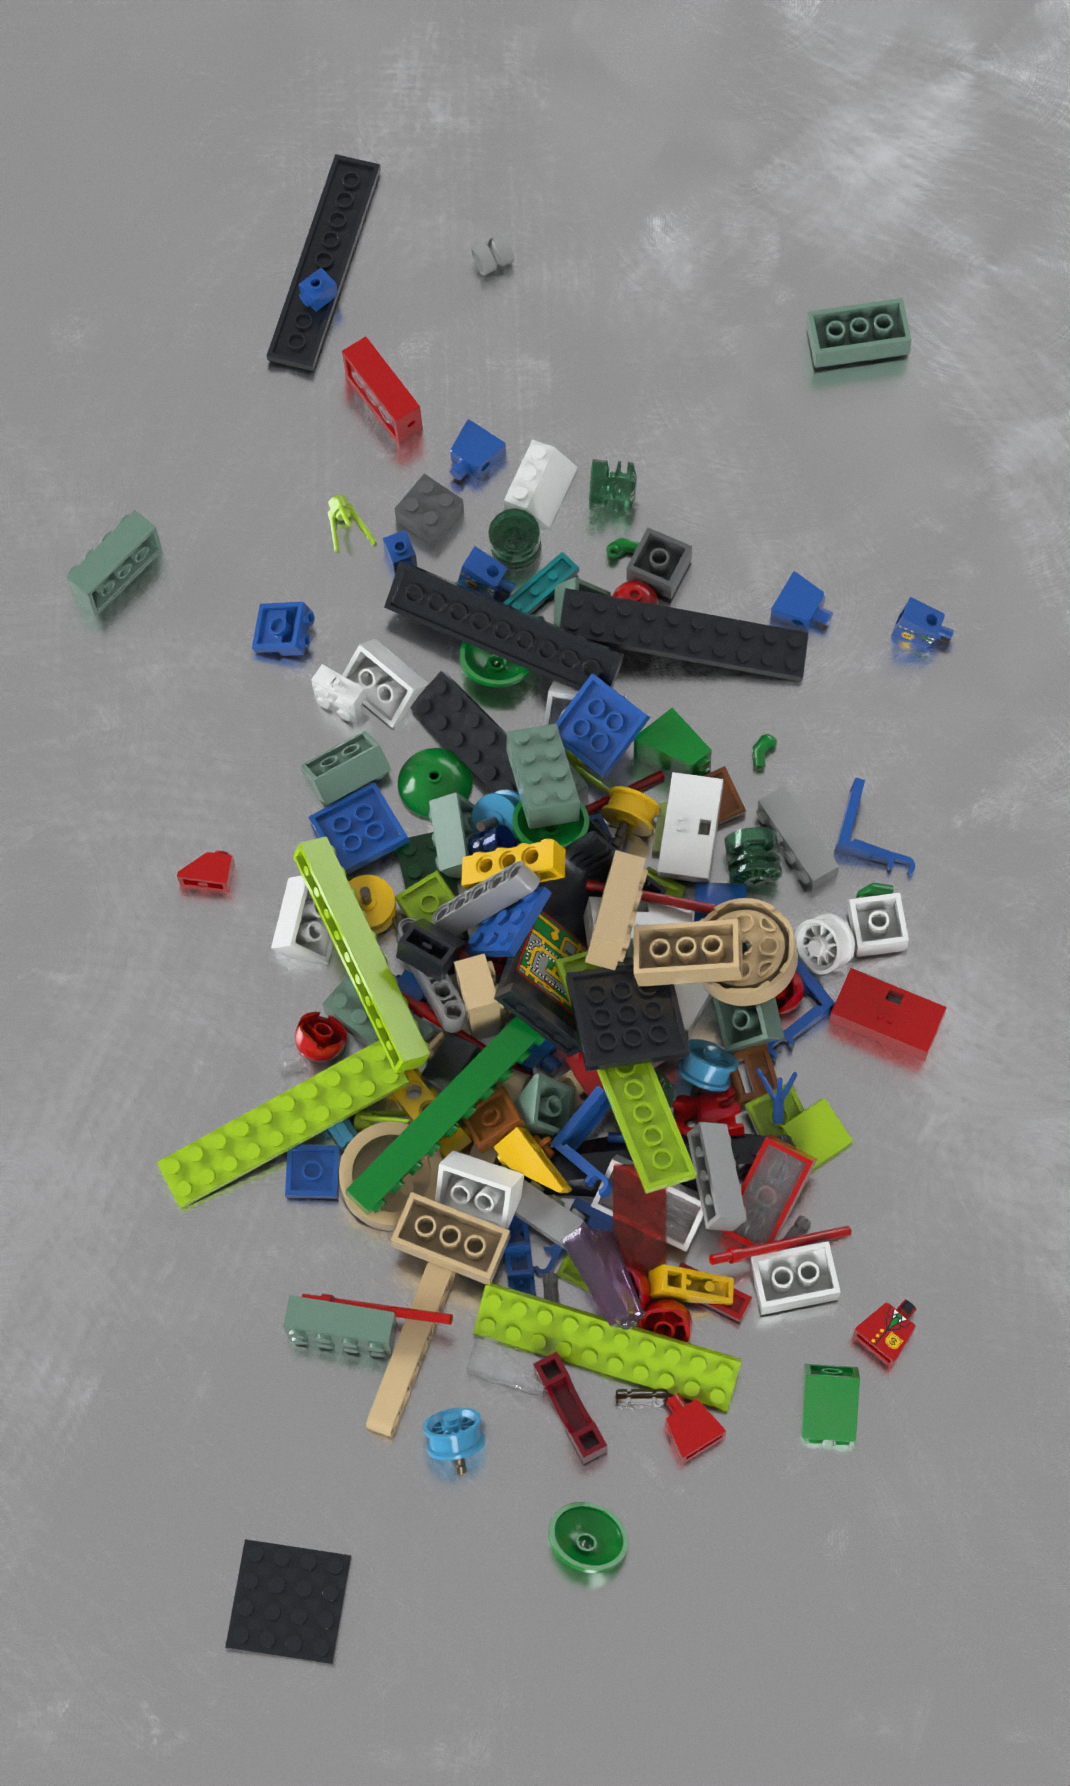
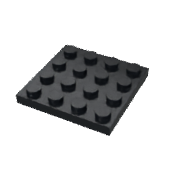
[565,964,690,1071]
[225,1539,352,1665]

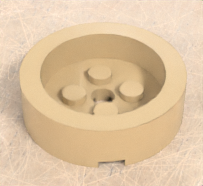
[700,898,798,1006]
[339,1122,443,1231]

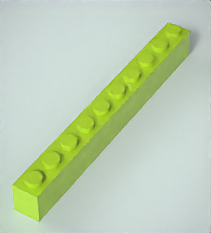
[293,836,430,1074]

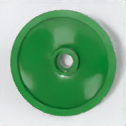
[460,642,531,687]
[398,748,473,819]
[512,801,589,848]
[548,1502,628,1573]

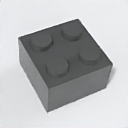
[394,473,464,548]
[626,527,692,599]

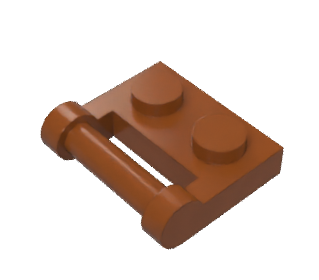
[730,1044,778,1107]

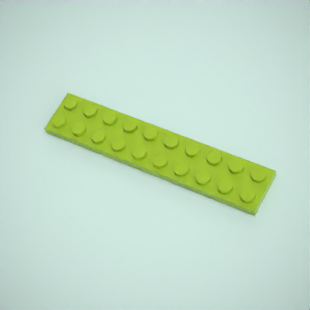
[555,951,697,1194]
[157,1040,410,1209]
[473,1283,743,1411]

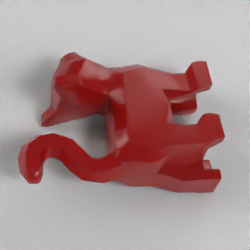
[671,1086,745,1137]

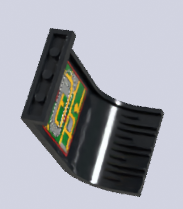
[494,831,666,1057]

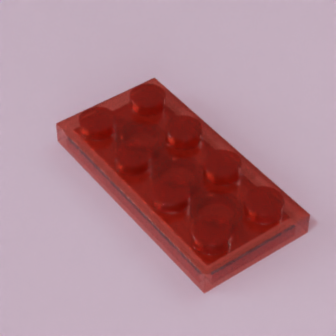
[613,1164,667,1272]

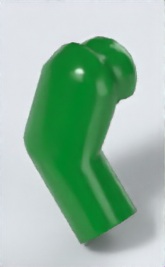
[606,538,640,558]
[752,734,777,770]
[856,883,894,898]

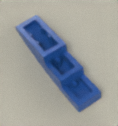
[505,1215,536,1296]

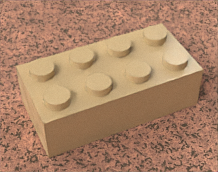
[585,850,648,971]
[634,919,743,986]
[454,954,506,1040]
[391,1192,510,1285]

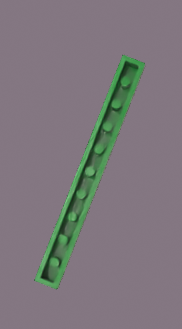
[345,1016,546,1215]

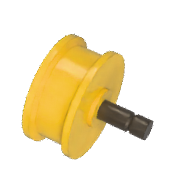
[600,786,661,849]
[349,875,397,935]

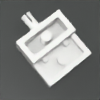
[311,664,366,723]

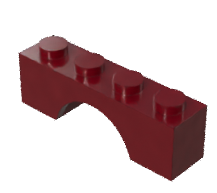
[533,1351,608,1464]

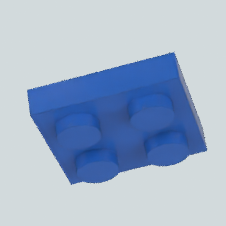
[285,1145,340,1199]

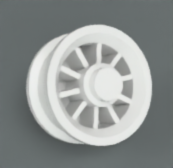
[794,913,855,974]

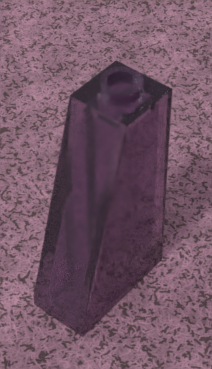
[561,1227,645,1330]

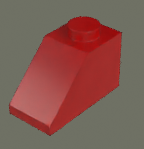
[177,850,235,892]

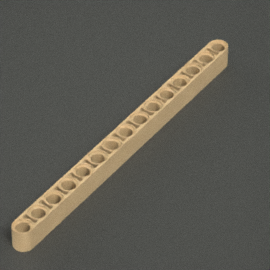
[366,1069,530,1437]

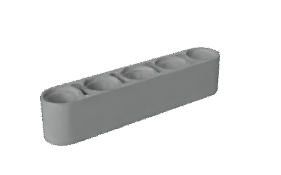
[432,861,540,936]
[396,918,466,1033]

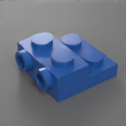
[252,602,315,656]

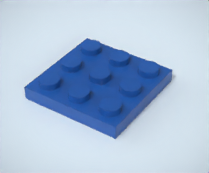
[555,673,651,779]
[308,782,410,875]
[465,887,552,957]

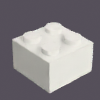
[848,892,909,958]

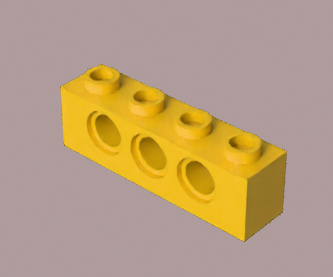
[462,839,566,890]
[389,1068,473,1160]

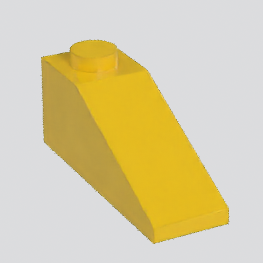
[494,1127,572,1193]
[648,1264,734,1305]

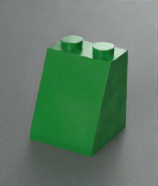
[634,707,712,776]
[801,1363,860,1445]

